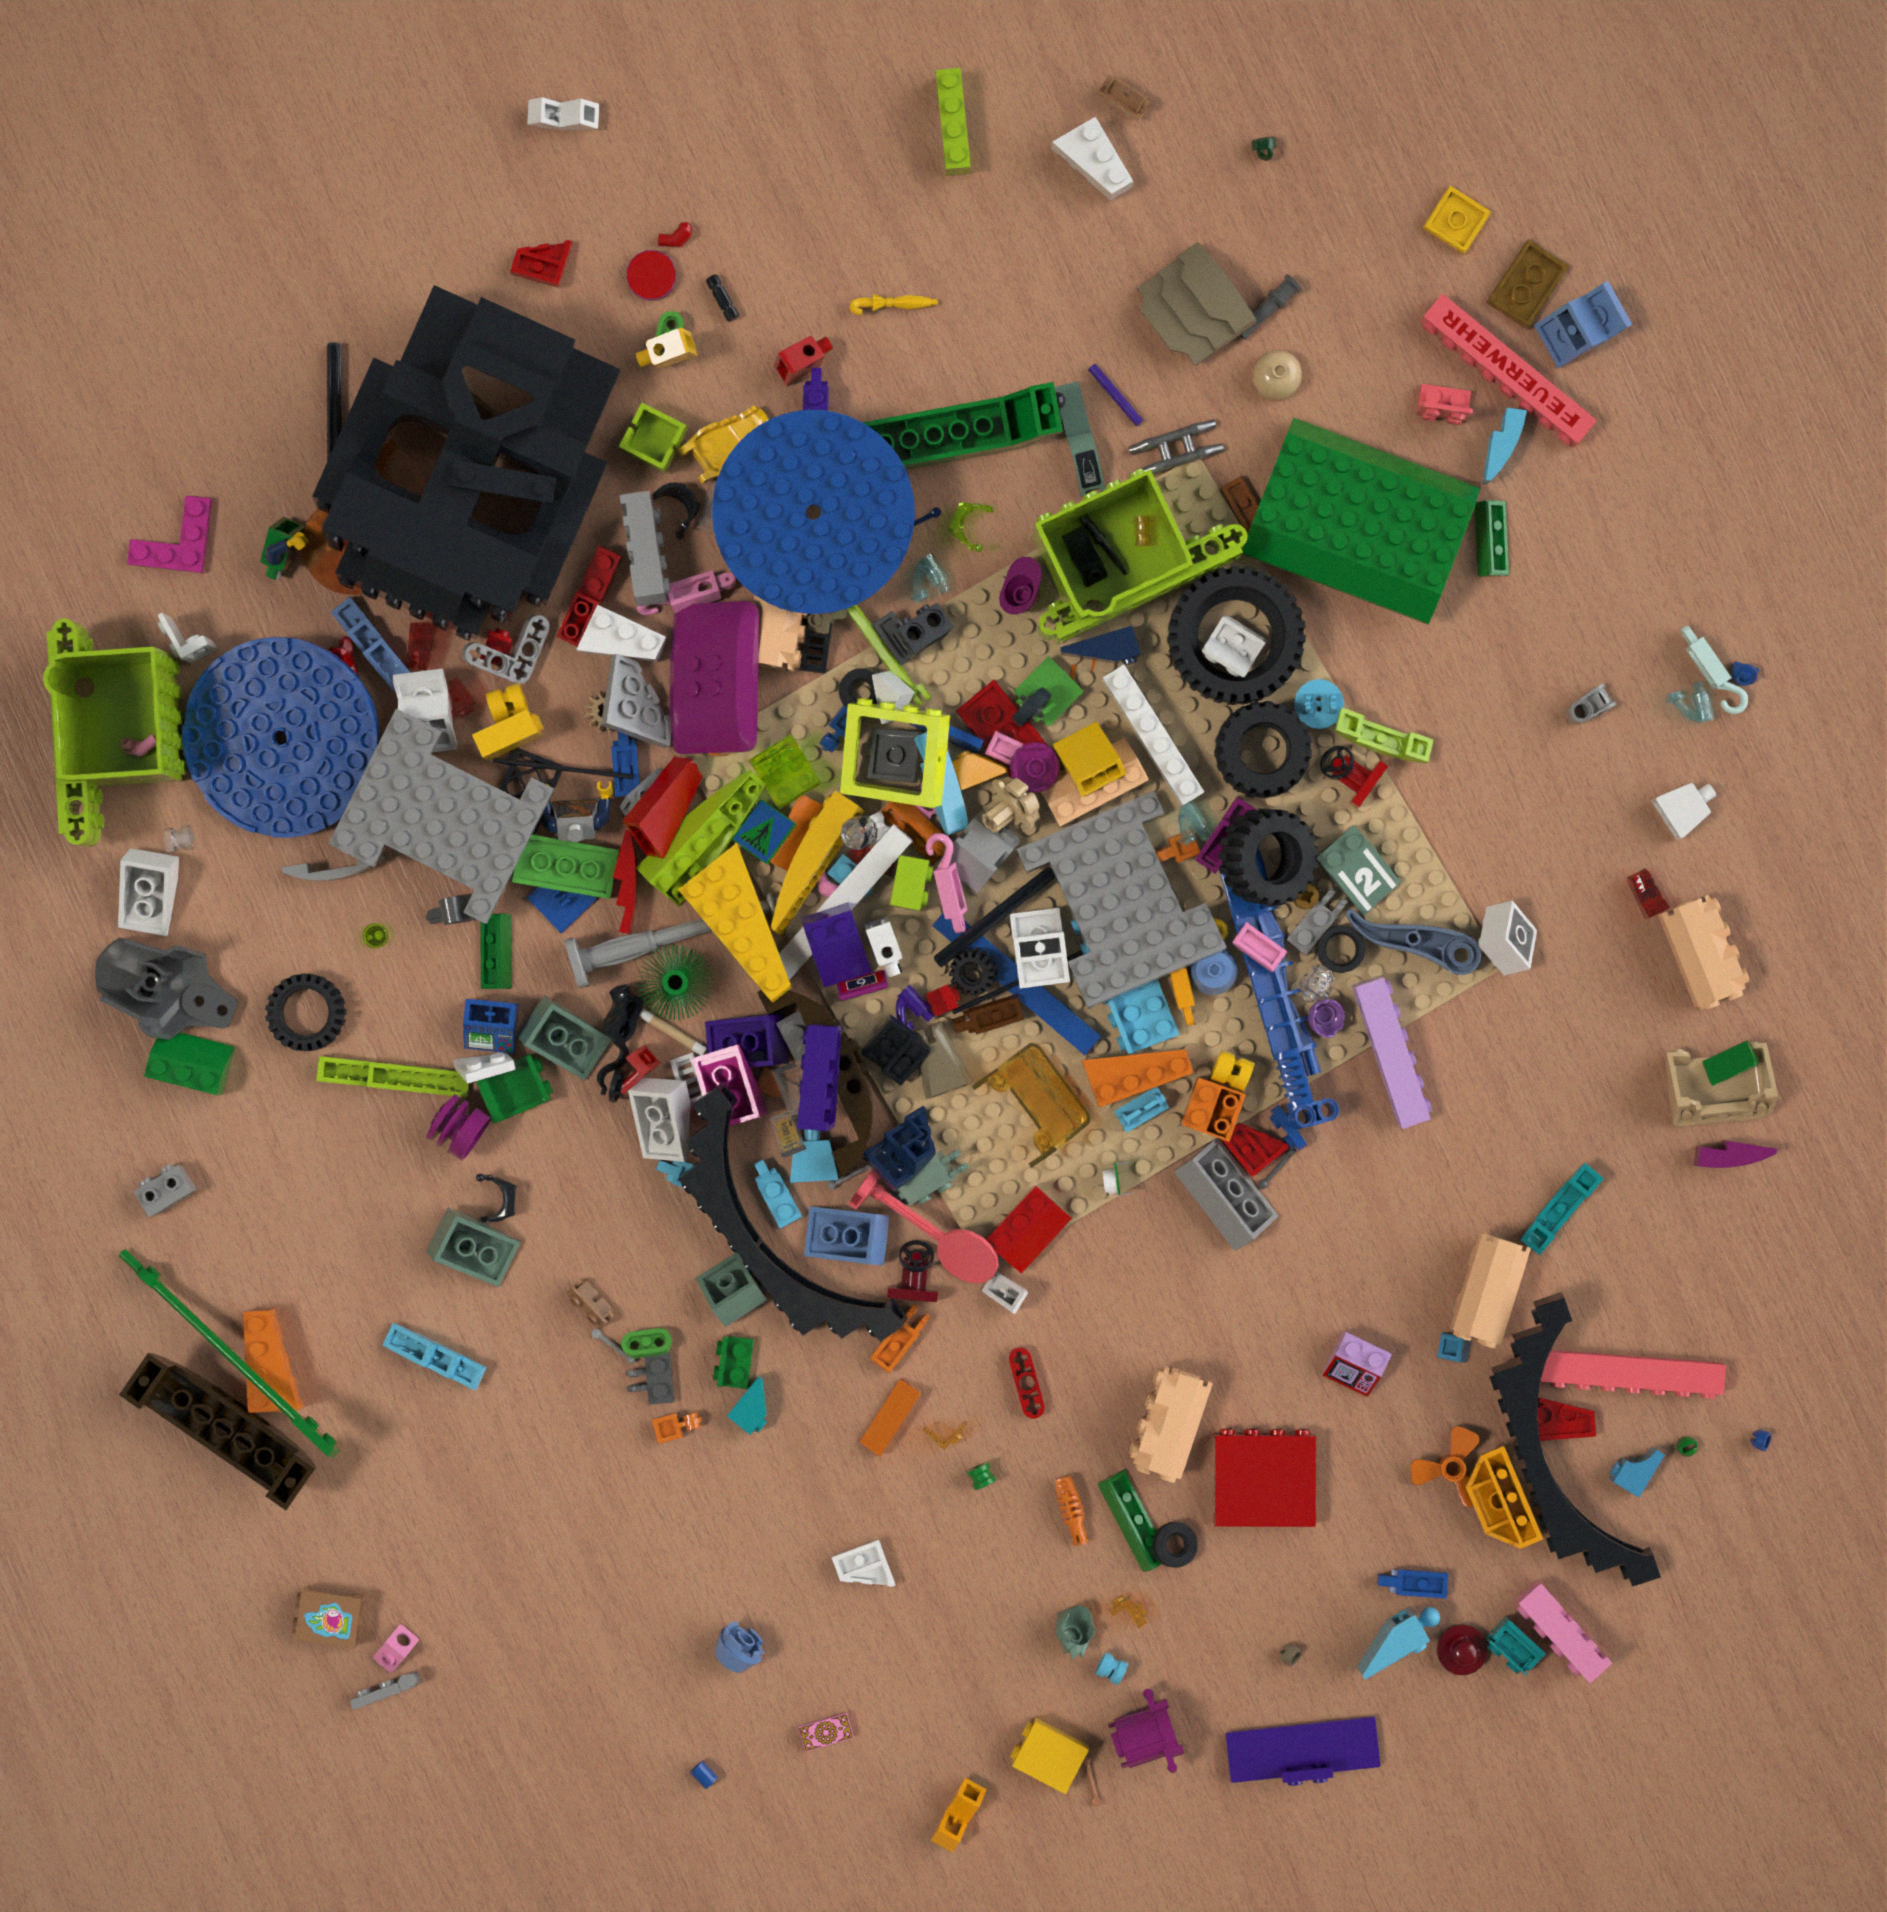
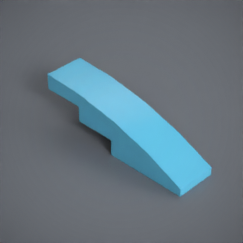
[914,732,969,836]
[382,1323,487,1390]

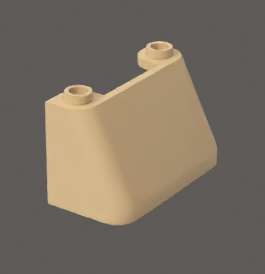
[1665,1041,1778,1127]

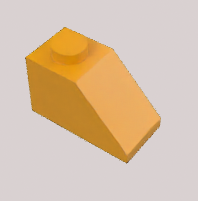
[952,751,1010,791]

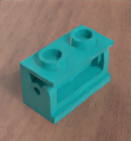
[1485,1616,1546,1676]

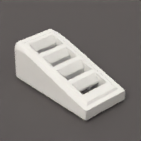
[670,1052,703,1110]

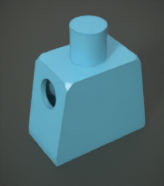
[790,1129,839,1183]

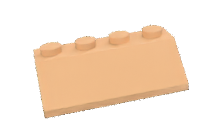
[1040,737,1149,828]

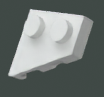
[831,1539,895,1587]

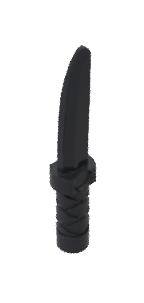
[1080,514,1127,575]

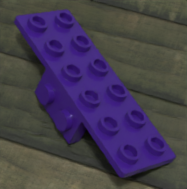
[1225,1716,1381,1786]

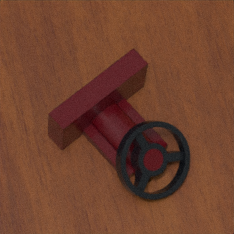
[887,1240,938,1303]

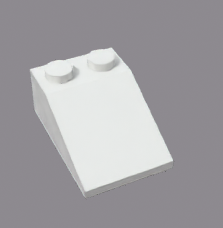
[118,848,179,936]
[628,1078,691,1162]

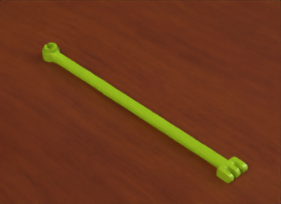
[846,605,931,706]

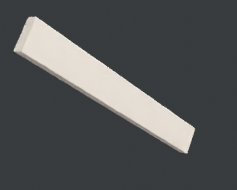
[779,824,913,980]

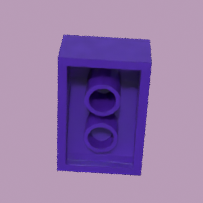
[801,902,872,988]
[705,1014,789,1067]

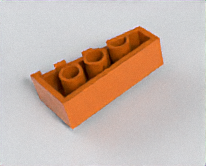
[243,1308,304,1413]

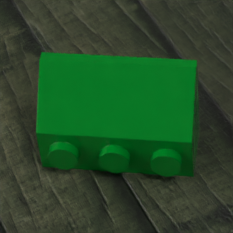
[144,1032,235,1095]

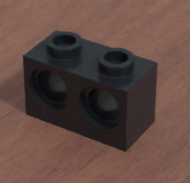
[892,603,954,660]

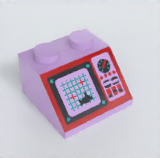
[1322,1330,1392,1397]

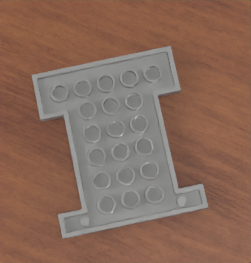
[328,709,555,924]
[1016,791,1227,1009]

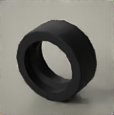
[1316,925,1366,973]

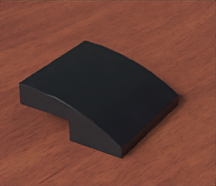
[861,1015,931,1086]

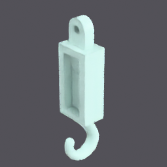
[1680,625,1748,714]

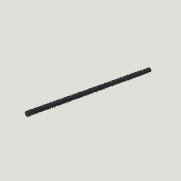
[493,758,634,779]
[952,950,1083,1014]

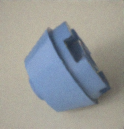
[1188,949,1238,995]
[715,1622,765,1673]

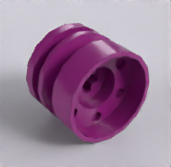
[426,1094,491,1161]

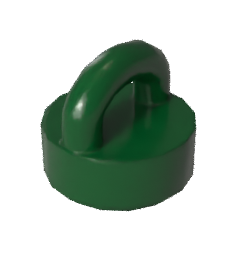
[1251,136,1277,161]

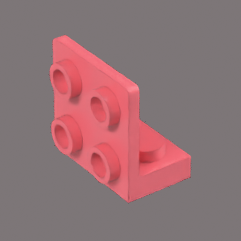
[1416,384,1473,425]

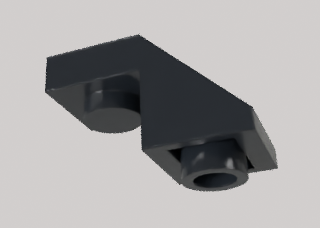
[1061,525,1108,588]

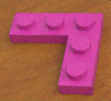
[127,495,212,574]

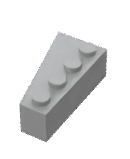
[619,491,670,607]

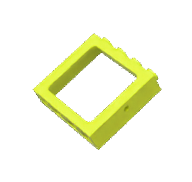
[840,698,950,808]

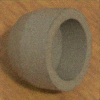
[1280,1644,1302,1667]

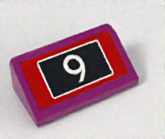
[836,970,889,1001]

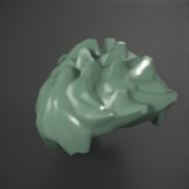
[1054,1605,1096,1659]

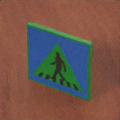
[732,799,797,865]

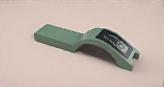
[1055,381,1105,497]

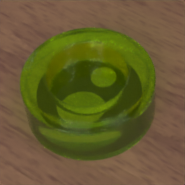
[362,923,389,948]

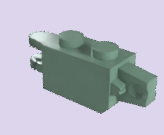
[890,1149,969,1206]

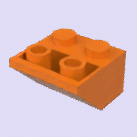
[1180,1077,1246,1142]

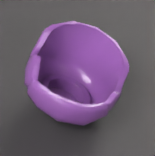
[1308,999,1345,1038]

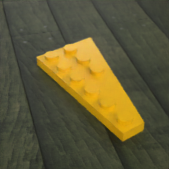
[678,843,792,1003]

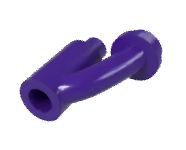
[895,985,935,1030]

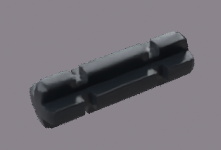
[706,274,739,322]

